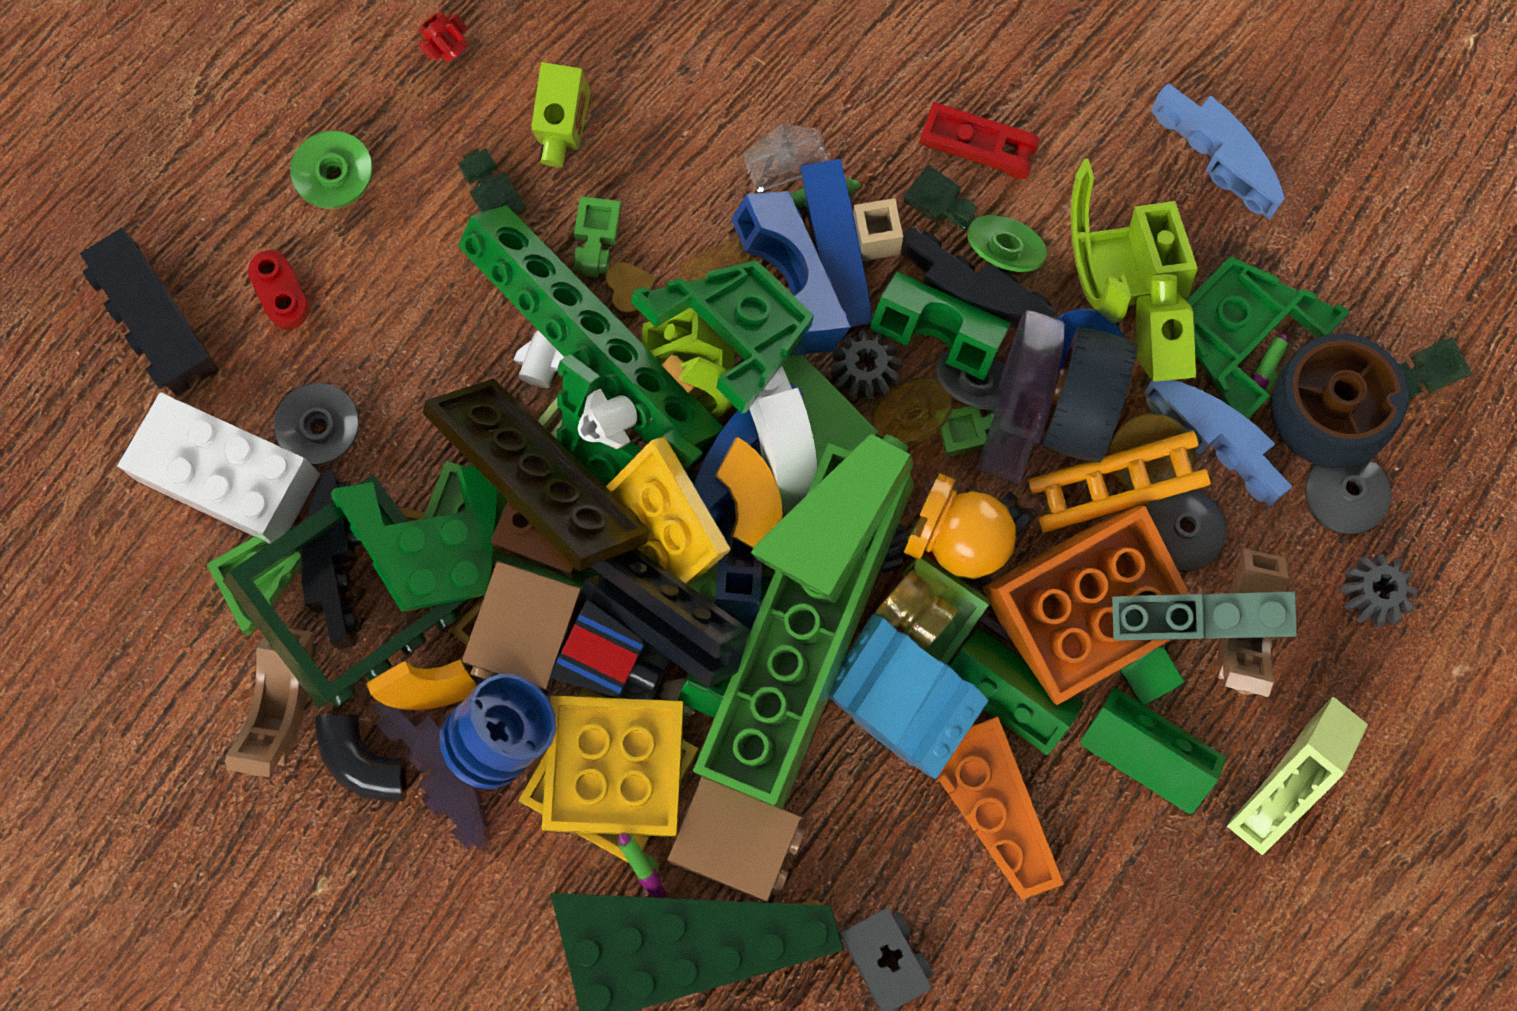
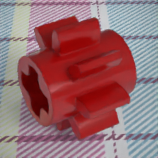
[418,11,469,62]

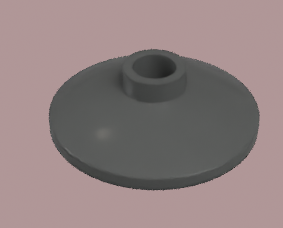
[936,350,1017,410]
[274,383,359,465]
[1305,459,1391,534]
[1147,490,1226,572]

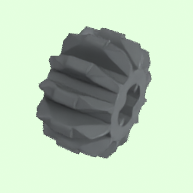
[830,330,902,404]
[1340,554,1419,628]

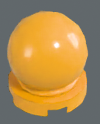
[904,473,1016,579]

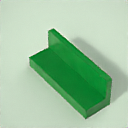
[949,628,1084,756]
[1080,687,1227,814]

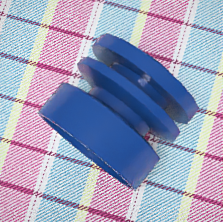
[439,673,556,790]

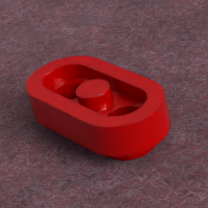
[248,250,309,329]

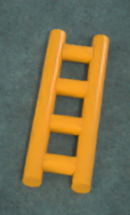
[1028,430,1211,533]

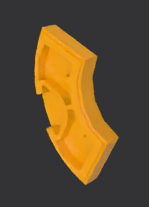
[714,437,782,548]
[366,660,478,710]

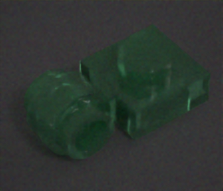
[457,148,526,215]
[1400,337,1472,400]

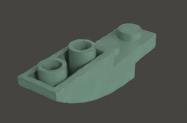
[1112,592,1297,641]

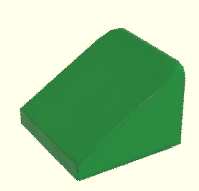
[1120,645,1184,706]
[678,673,732,718]

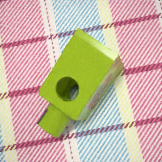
[532,62,591,167]

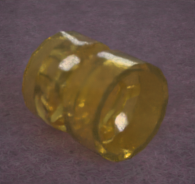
[875,570,959,651]

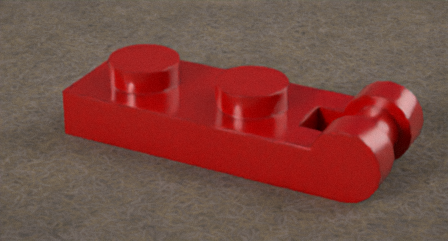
[919,102,1040,179]

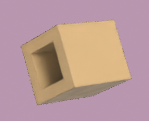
[853,198,903,261]

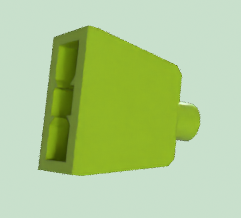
[1135,274,1196,382]

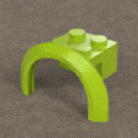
[1071,159,1198,323]
[642,308,735,419]

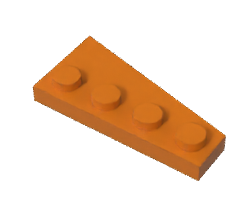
[937,717,1064,900]

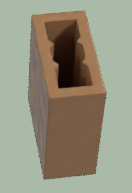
[462,561,583,692]
[668,777,805,903]

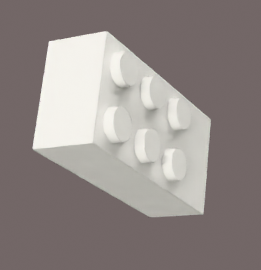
[117,392,320,544]

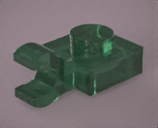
[903,165,978,230]

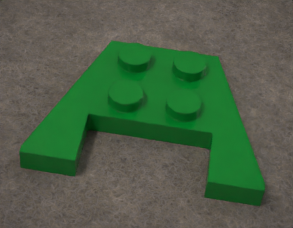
[1186,256,1350,419]
[631,260,814,414]
[557,354,703,487]
[331,465,497,612]

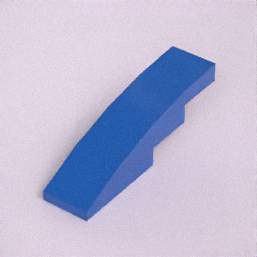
[800,159,873,327]

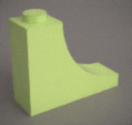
[1227,697,1368,855]

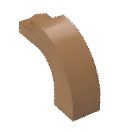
[1217,548,1289,697]
[226,628,313,777]

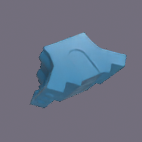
[829,614,989,779]

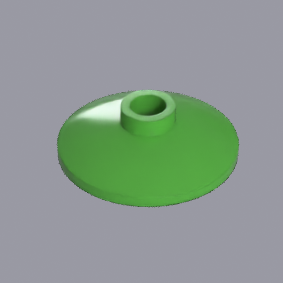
[290,131,373,209]
[967,215,1047,272]

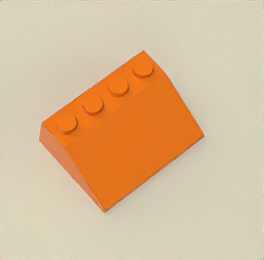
[982,506,1189,705]

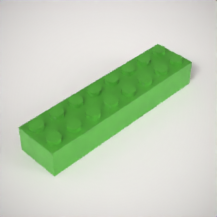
[693,443,915,809]

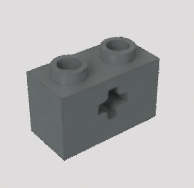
[840,907,934,1011]

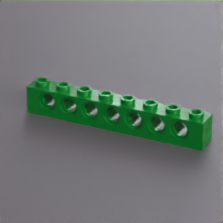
[458,205,724,469]

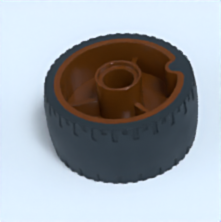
[1042,327,1137,463]
[1271,333,1409,468]

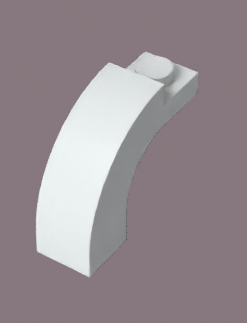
[749,366,817,515]

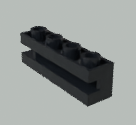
[79,227,220,396]
[582,548,750,688]

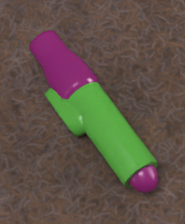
[1251,334,1289,392]
[617,833,667,898]

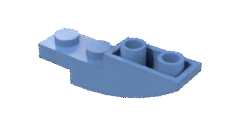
[1150,83,1285,220]
[1143,380,1292,507]

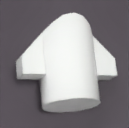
[514,330,564,389]
[578,389,637,449]

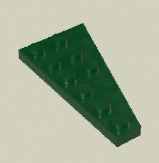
[550,893,844,1011]

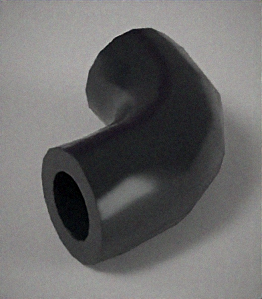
[315,714,407,802]

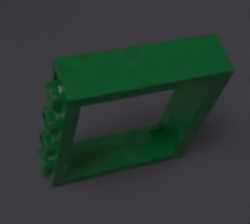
[223,475,467,709]

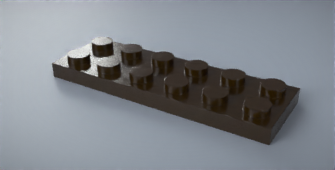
[423,379,650,571]

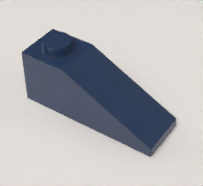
[715,500,763,634]

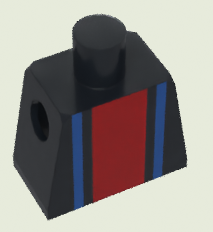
[550,600,664,698]

